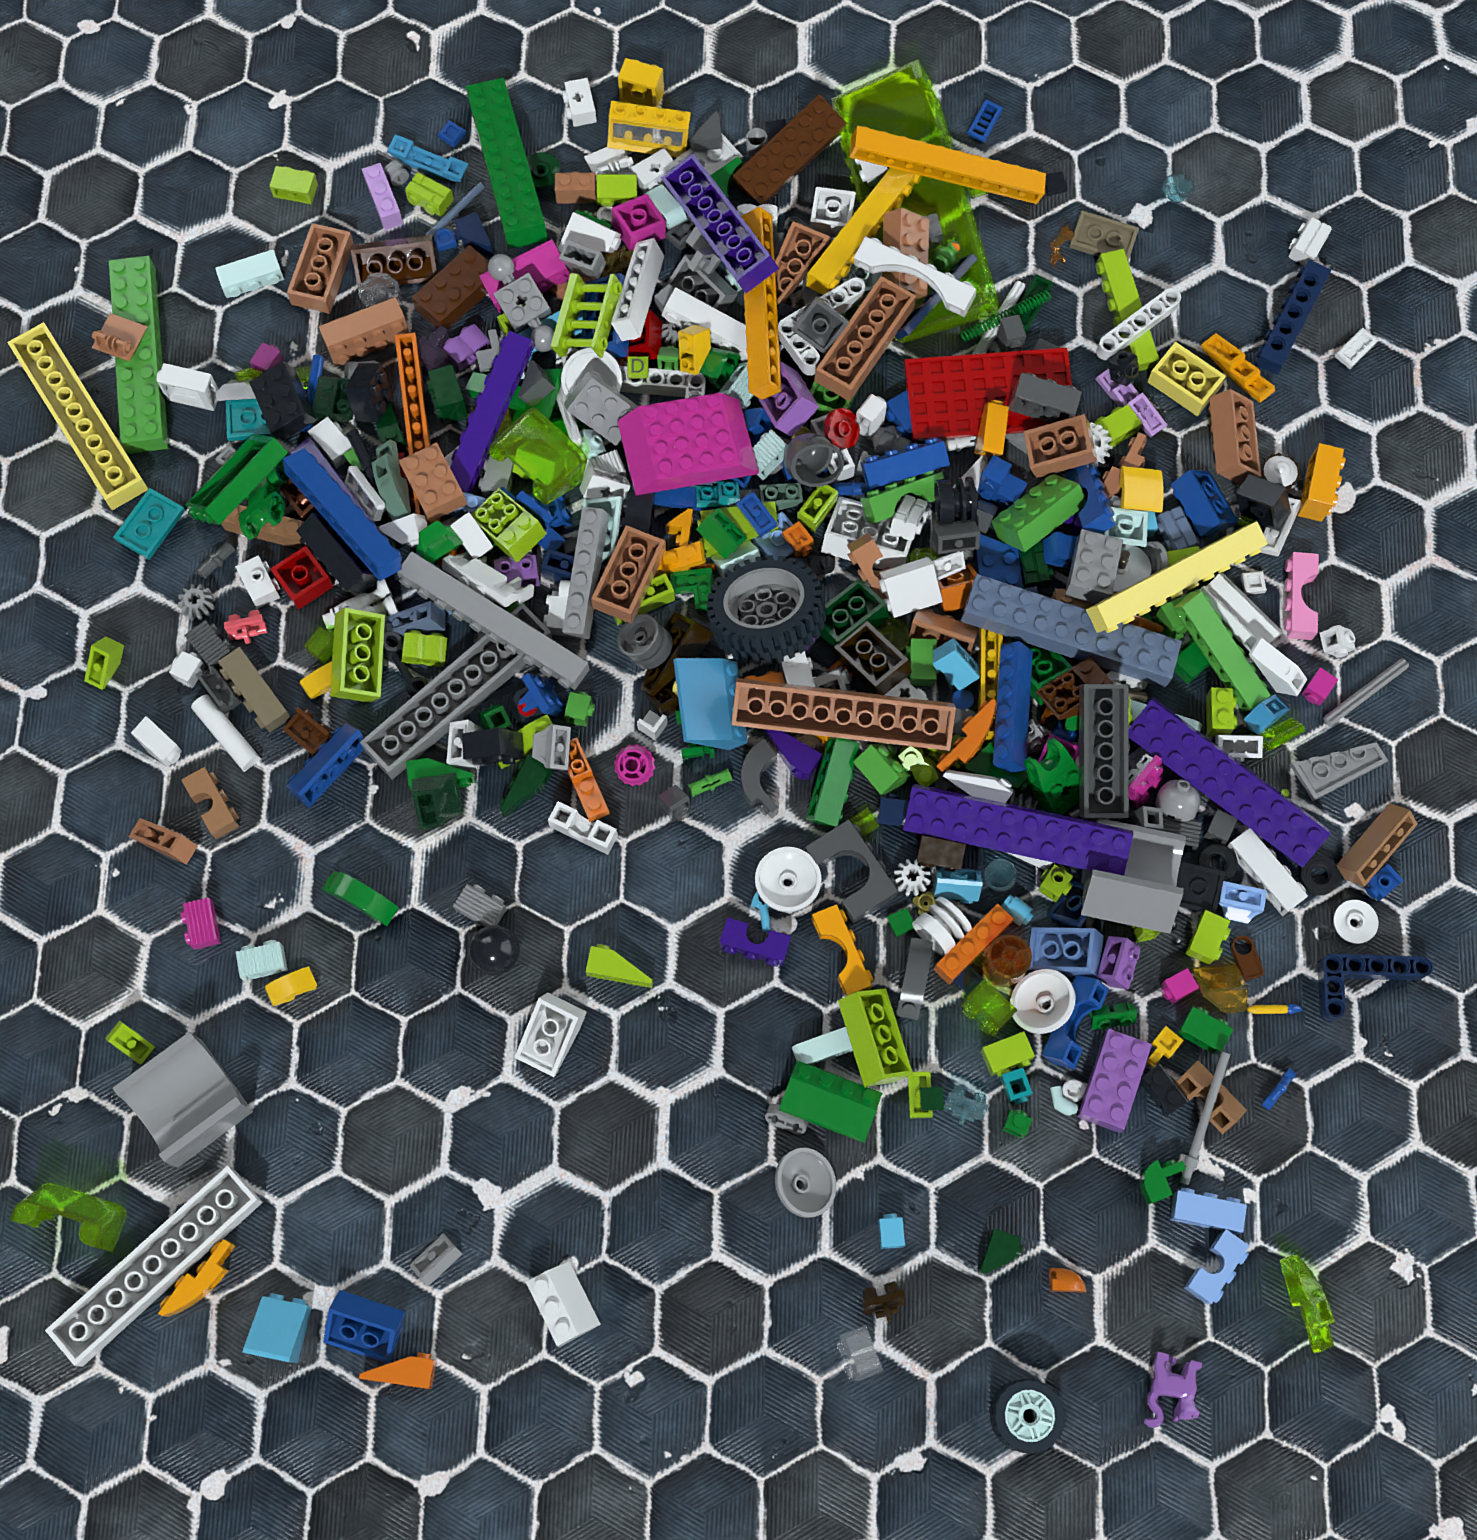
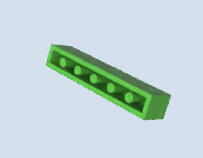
[1172,591,1271,711]

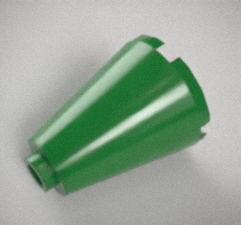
[699,347,741,391]

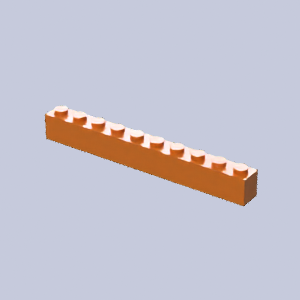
[395,333,441,526]

